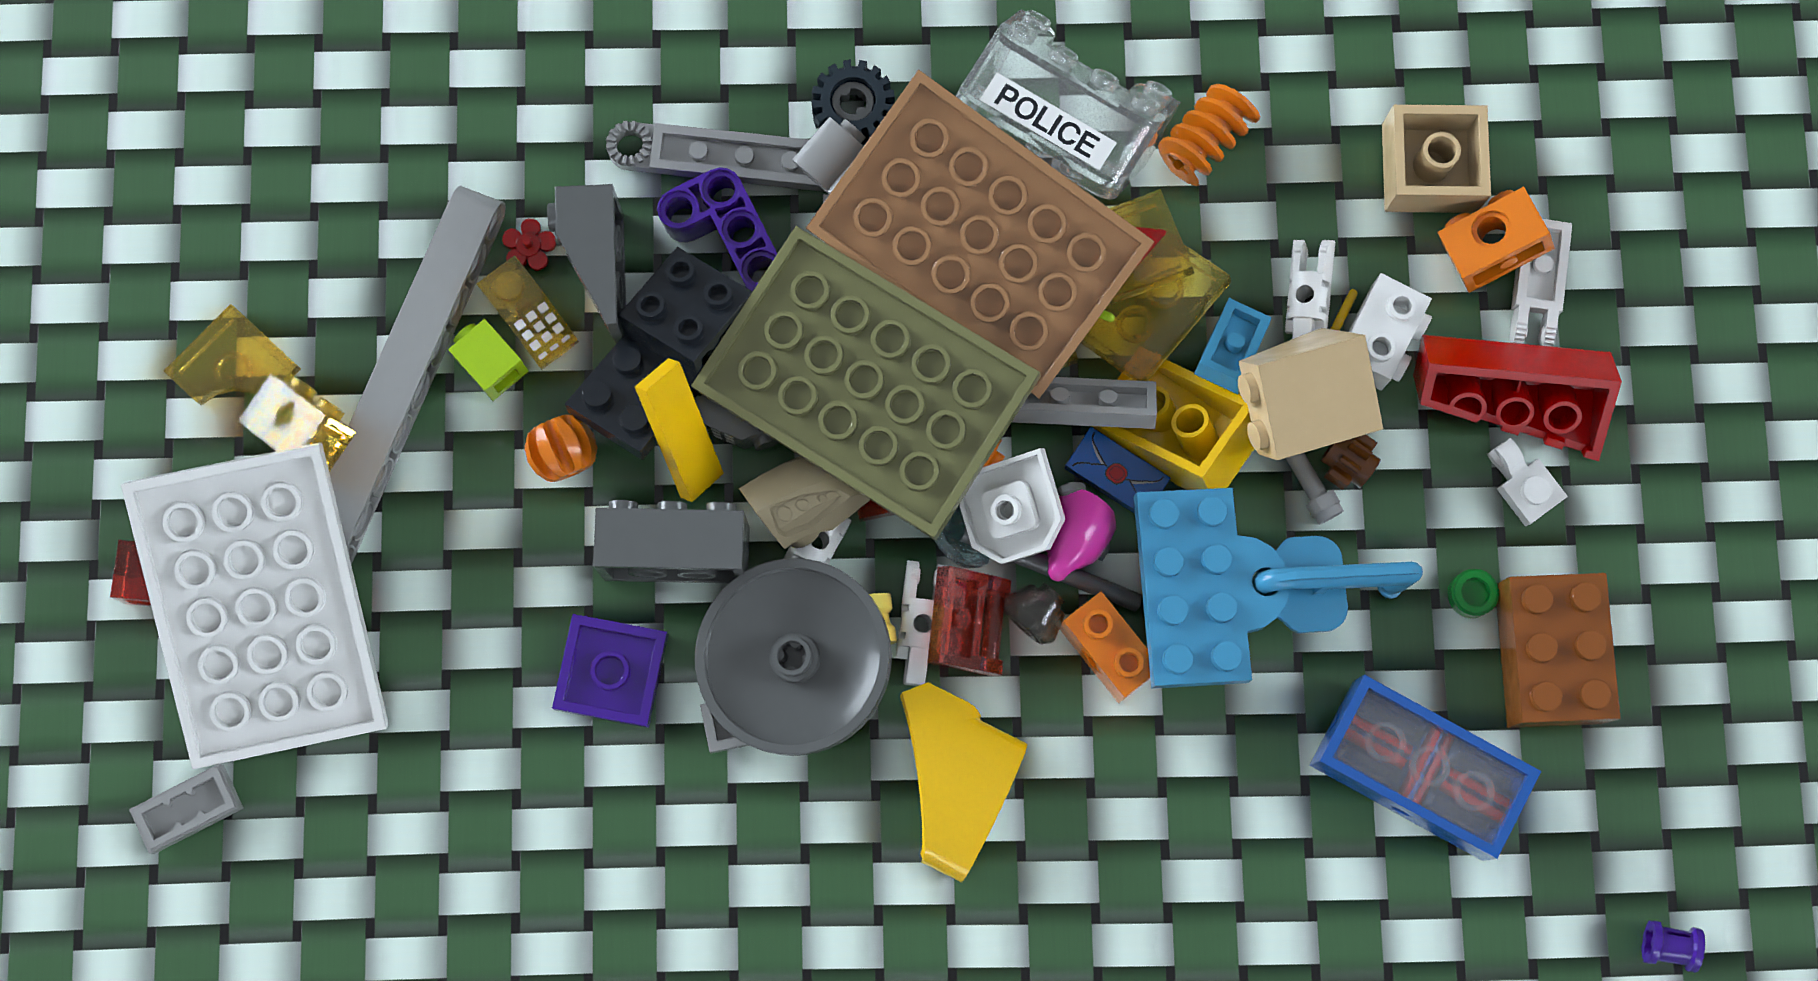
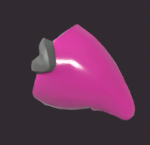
[1047,482,1116,582]

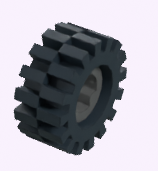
[811,59,895,146]

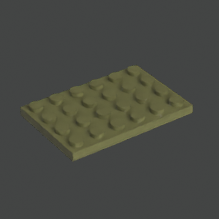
[691,226,1041,540]

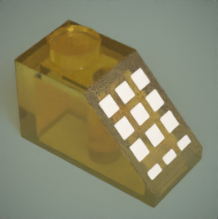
[476,255,579,370]

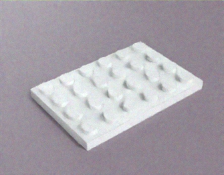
[121,442,389,769]

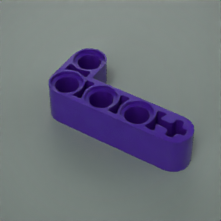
[657,167,777,291]

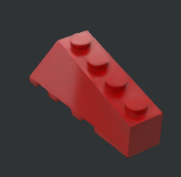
[1413,335,1622,462]

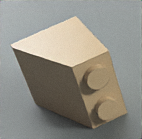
[1238,328,1383,460]

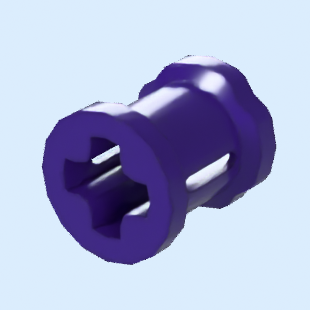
[1641,920,1705,973]

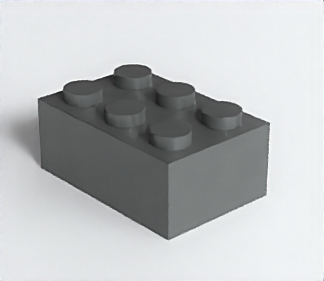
[593,500,750,583]

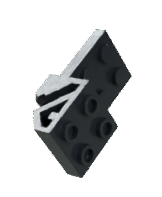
[565,246,753,460]

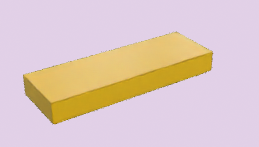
[635,358,724,502]

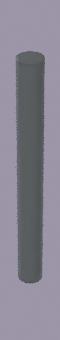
[959,526,1143,612]

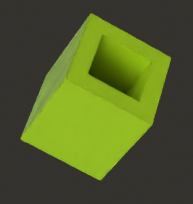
[448,319,529,401]

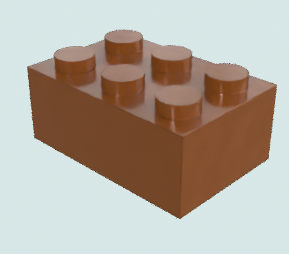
[1496,573,1621,728]

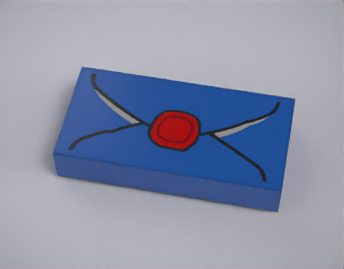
[1064,427,1171,514]

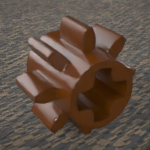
[1320,434,1381,490]

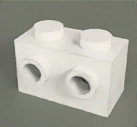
[1348,273,1432,391]

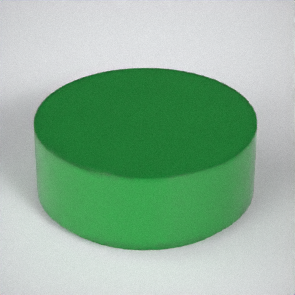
[1448,569,1499,618]

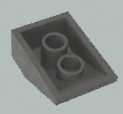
[547,184,626,344]

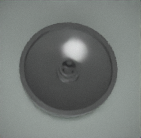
[695,558,892,756]

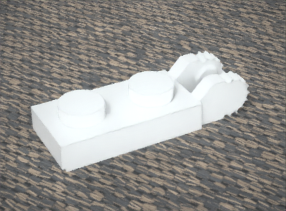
[1509,219,1572,347]

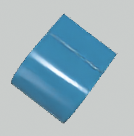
[1194,298,1272,394]

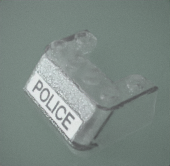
[956,9,1181,199]

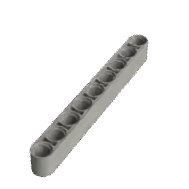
[329,186,506,565]

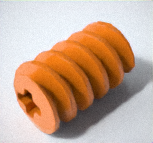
[1158,84,1261,186]

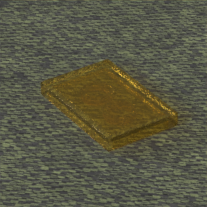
[1081,226,1231,381]

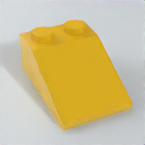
[1092,348,1254,490]

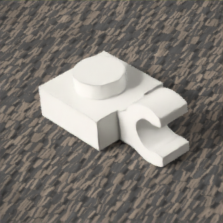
[1487,438,1568,526]

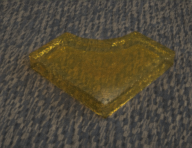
[163,304,301,405]

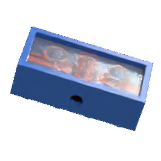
[1309,675,1541,861]

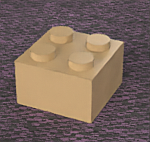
[1382,104,1491,213]

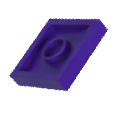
[552,614,669,728]

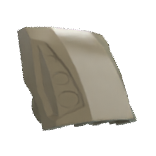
[739,456,870,549]

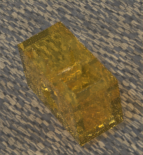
[238,373,356,472]

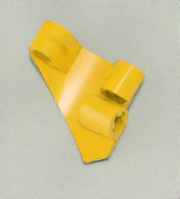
[900,682,1027,882]

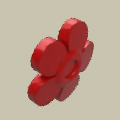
[502,218,556,271]

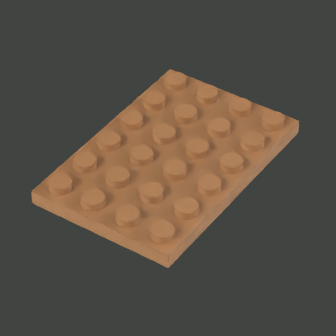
[806,69,1155,399]

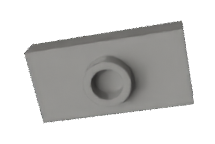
[129,764,244,854]

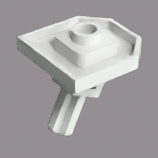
[959,448,1065,564]

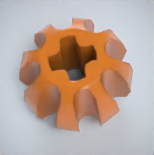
[525,414,597,482]

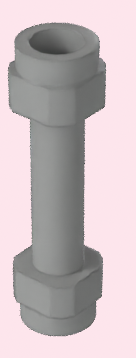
[1286,453,1344,525]

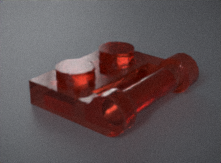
[927,566,1012,676]

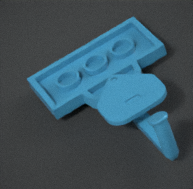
[1133,488,1423,689]

